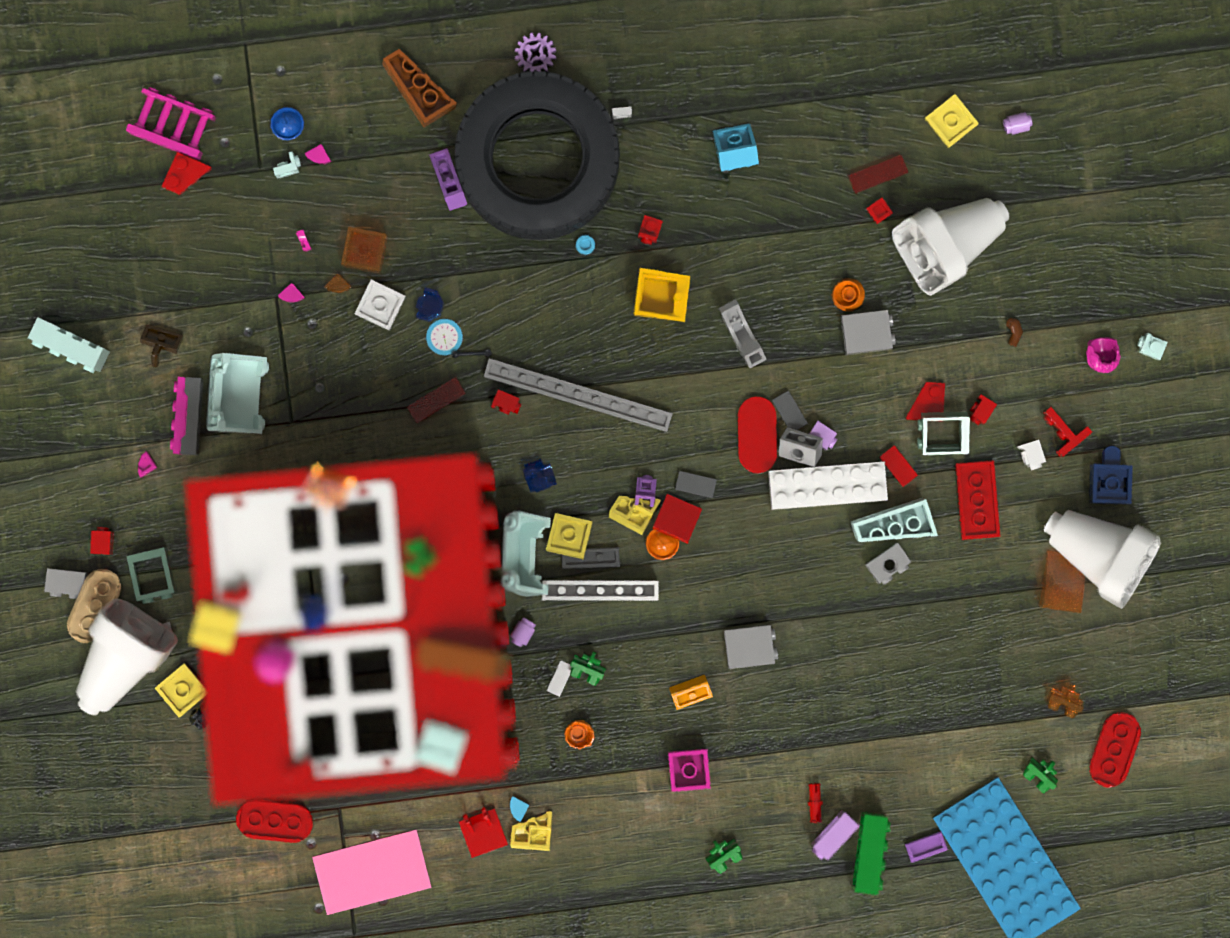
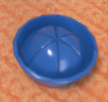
[271,107,304,140]

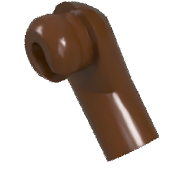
[1006,318,1023,347]

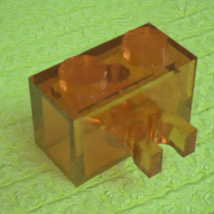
[304,465,353,511]

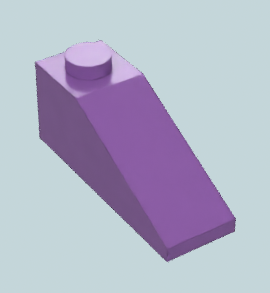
[430,149,467,211]

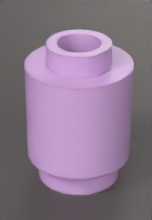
[1003,112,1033,135]
[510,617,536,647]

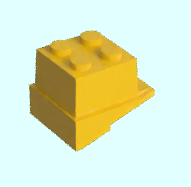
[634,268,690,322]

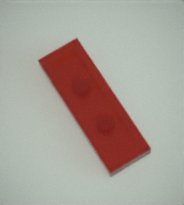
[848,155,909,194]
[407,377,466,423]

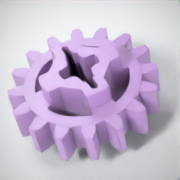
[515,33,556,72]

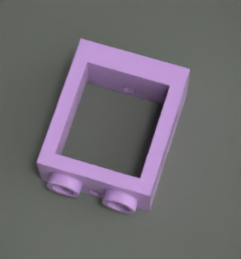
[811,810,859,860]

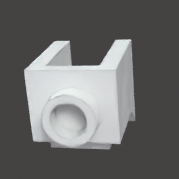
[1016,440,1046,470]

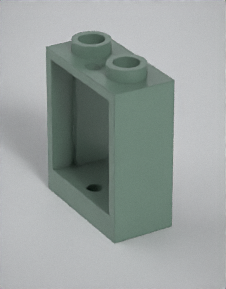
[917,411,970,455]
[126,547,177,604]

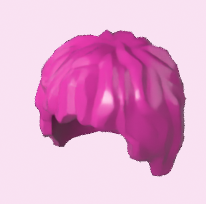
[1086,337,1121,373]
[256,641,295,683]

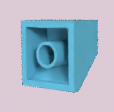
[713,124,759,171]

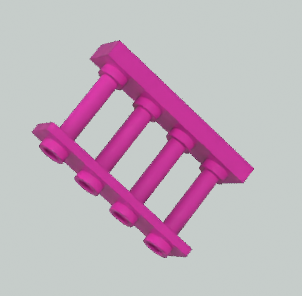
[126,87,216,160]

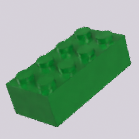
[852,811,891,895]

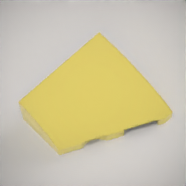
[609,496,661,535]
[510,811,552,851]

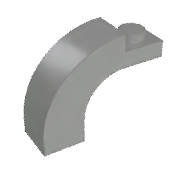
[719,299,767,368]

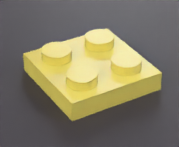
[925,94,979,148]
[546,513,593,559]
[190,603,241,652]
[155,663,204,718]

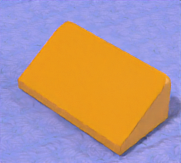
[669,675,713,710]

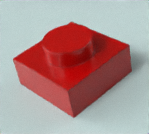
[866,198,893,225]

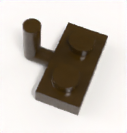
[140,324,183,367]

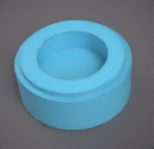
[576,235,595,255]

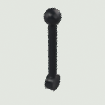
[452,349,492,358]

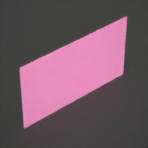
[312,830,431,915]

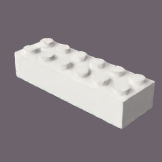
[768,462,888,510]

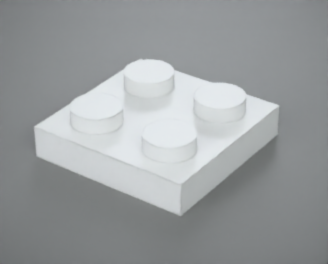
[355,280,406,331]

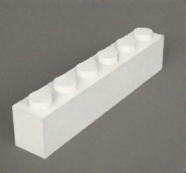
[542,581,658,600]

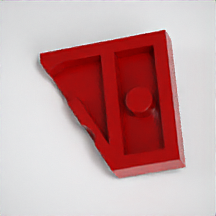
[162,152,211,195]
[906,382,945,422]

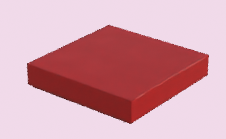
[652,494,702,544]

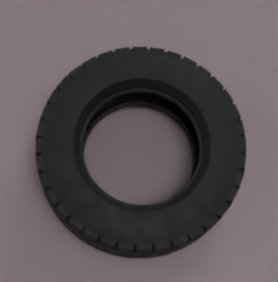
[455,71,620,240]

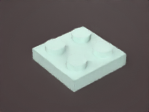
[415,721,467,773]

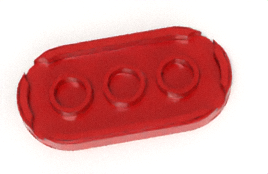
[738,397,777,473]
[1089,712,1141,788]
[236,800,313,843]

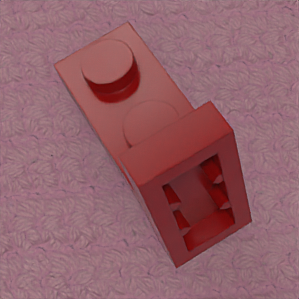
[1043,407,1092,458]

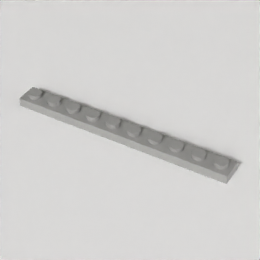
[484,358,673,432]

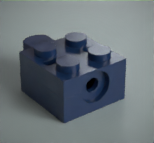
[1089,446,1133,505]

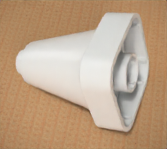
[892,198,1009,295]
[1044,510,1161,609]
[76,599,178,715]

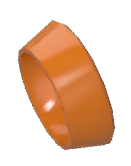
[832,278,865,311]
[646,529,680,560]

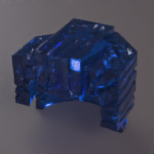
[416,287,444,322]
[522,459,557,493]
[301,598,330,632]

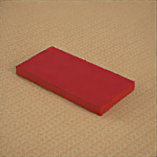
[955,460,1001,540]

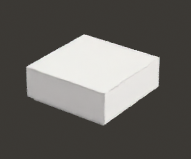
[612,107,632,119]

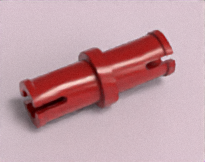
[807,783,823,823]

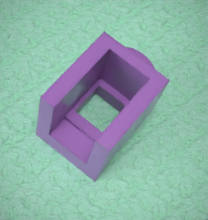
[635,475,657,507]

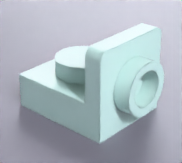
[273,151,301,179]
[1137,333,1168,360]

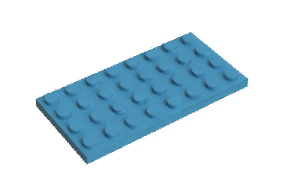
[933,777,1081,938]

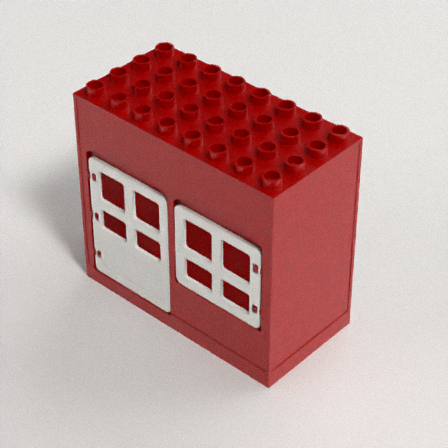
[186,455,520,805]

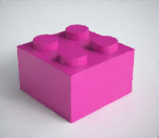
[668,748,710,792]

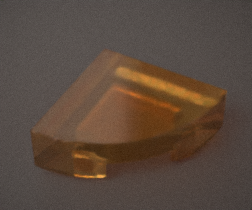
[324,274,352,293]

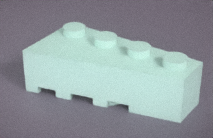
[28,317,110,373]
[850,497,938,542]

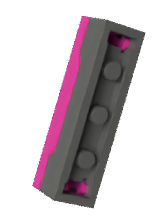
[170,377,204,456]

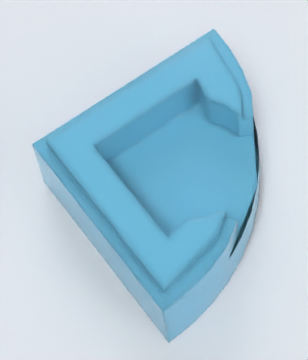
[510,796,529,822]

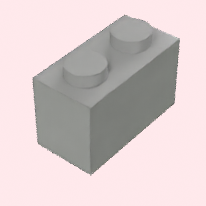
[44,569,89,599]

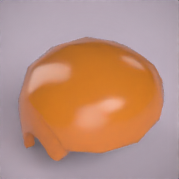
[564,720,595,749]

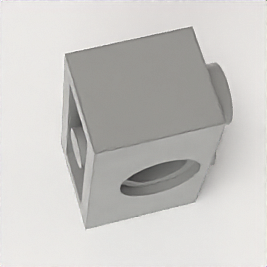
[779,427,823,467]
[865,543,911,584]

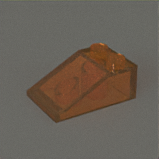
[1040,551,1085,613]

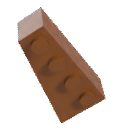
[382,49,457,128]
[416,640,509,682]

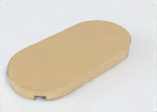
[67,569,121,643]

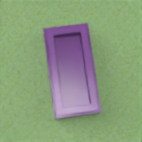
[905,831,948,863]

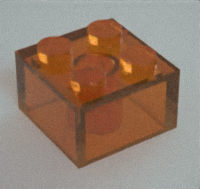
[341,227,388,274]

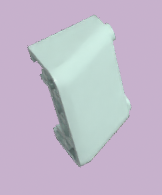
[206,353,269,434]
[502,512,551,596]

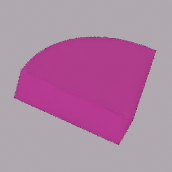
[305,144,331,164]
[296,230,312,252]
[278,283,305,302]
[138,451,158,478]

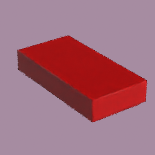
[879,445,918,487]

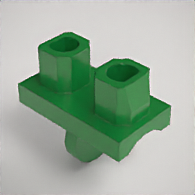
[404,539,438,576]
[570,651,607,686]
[1023,757,1058,793]
[705,839,743,874]

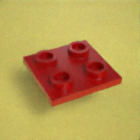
[459,807,508,858]

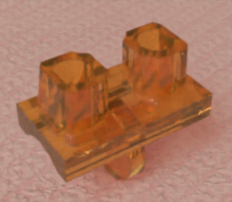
[1048,684,1084,719]

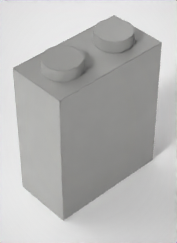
[841,310,895,355]
[724,625,778,669]

